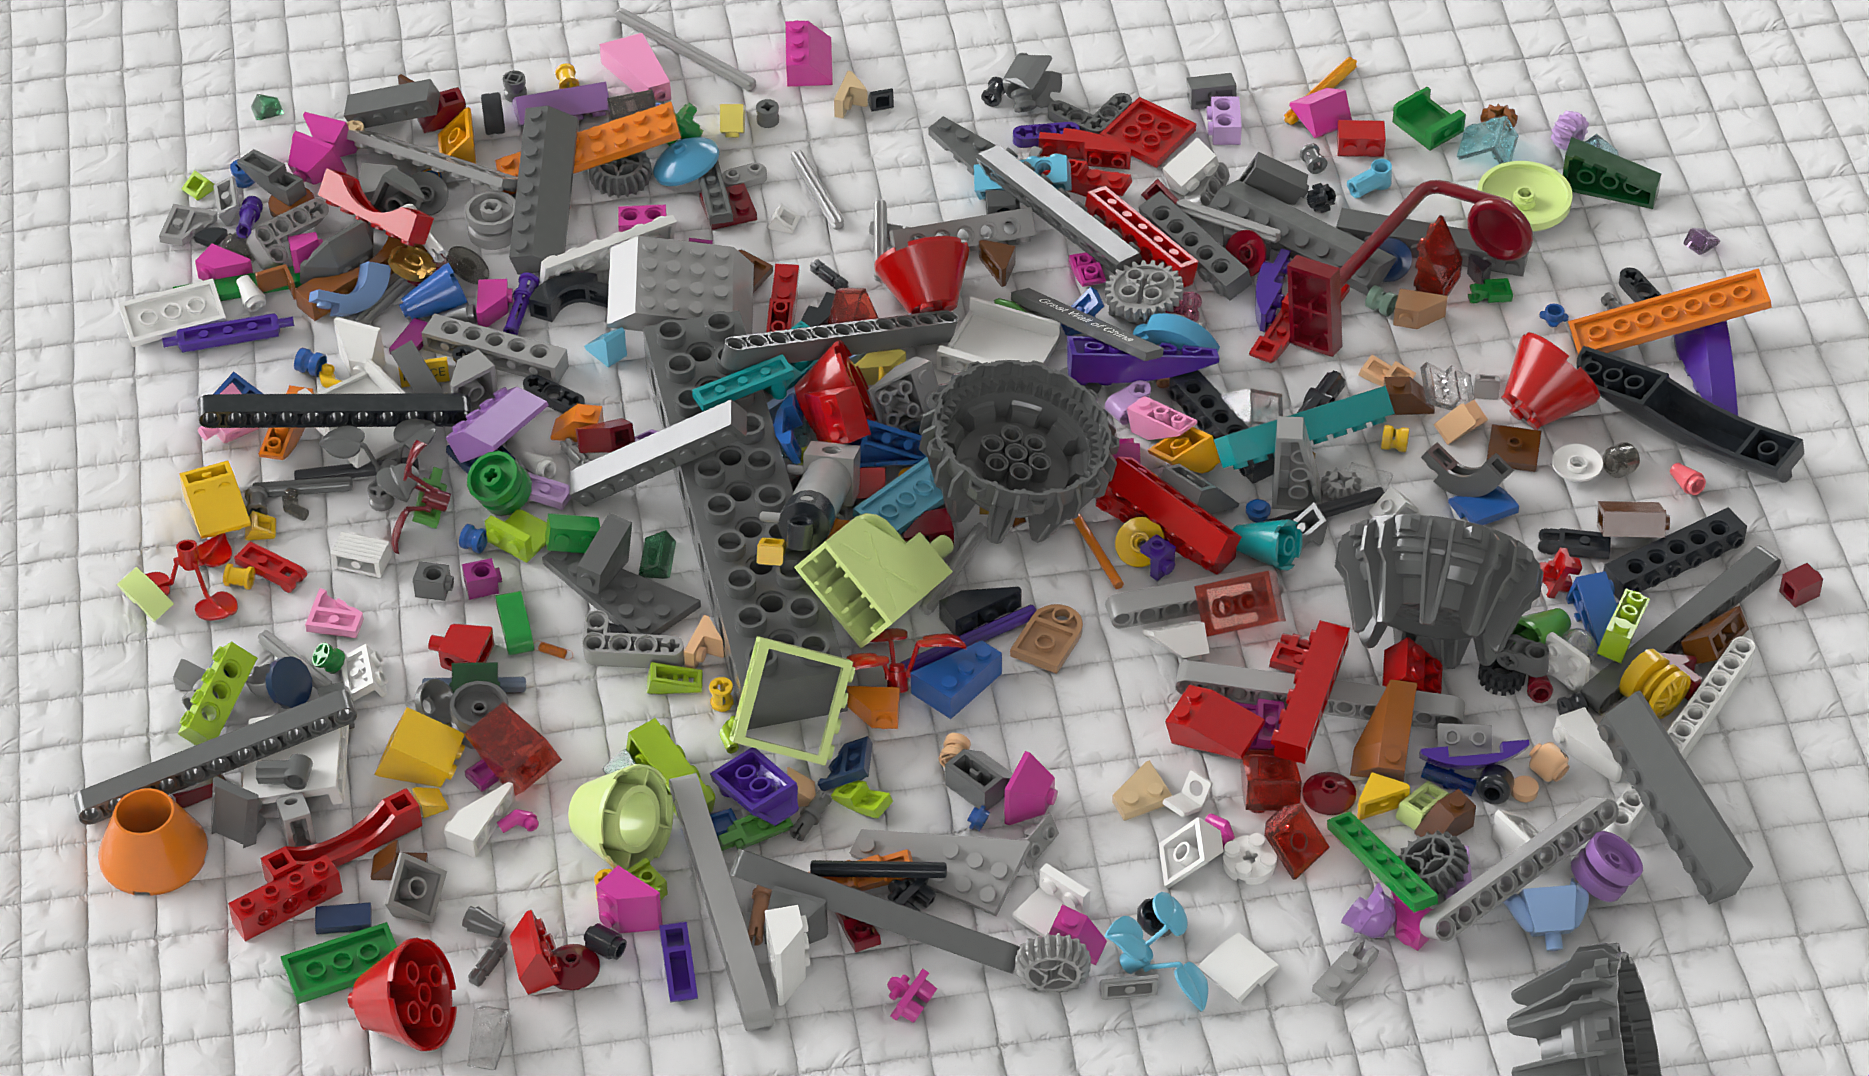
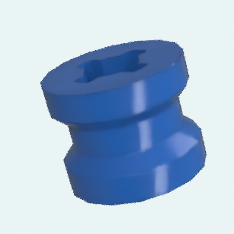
[230,159,255,188]
[459,524,488,554]

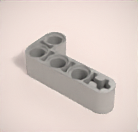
[246,198,329,270]
[582,610,685,668]

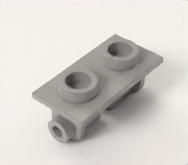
[1019,812,1059,868]

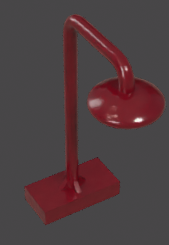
[1287,180,1533,357]

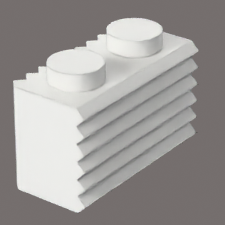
[331,532,392,578]

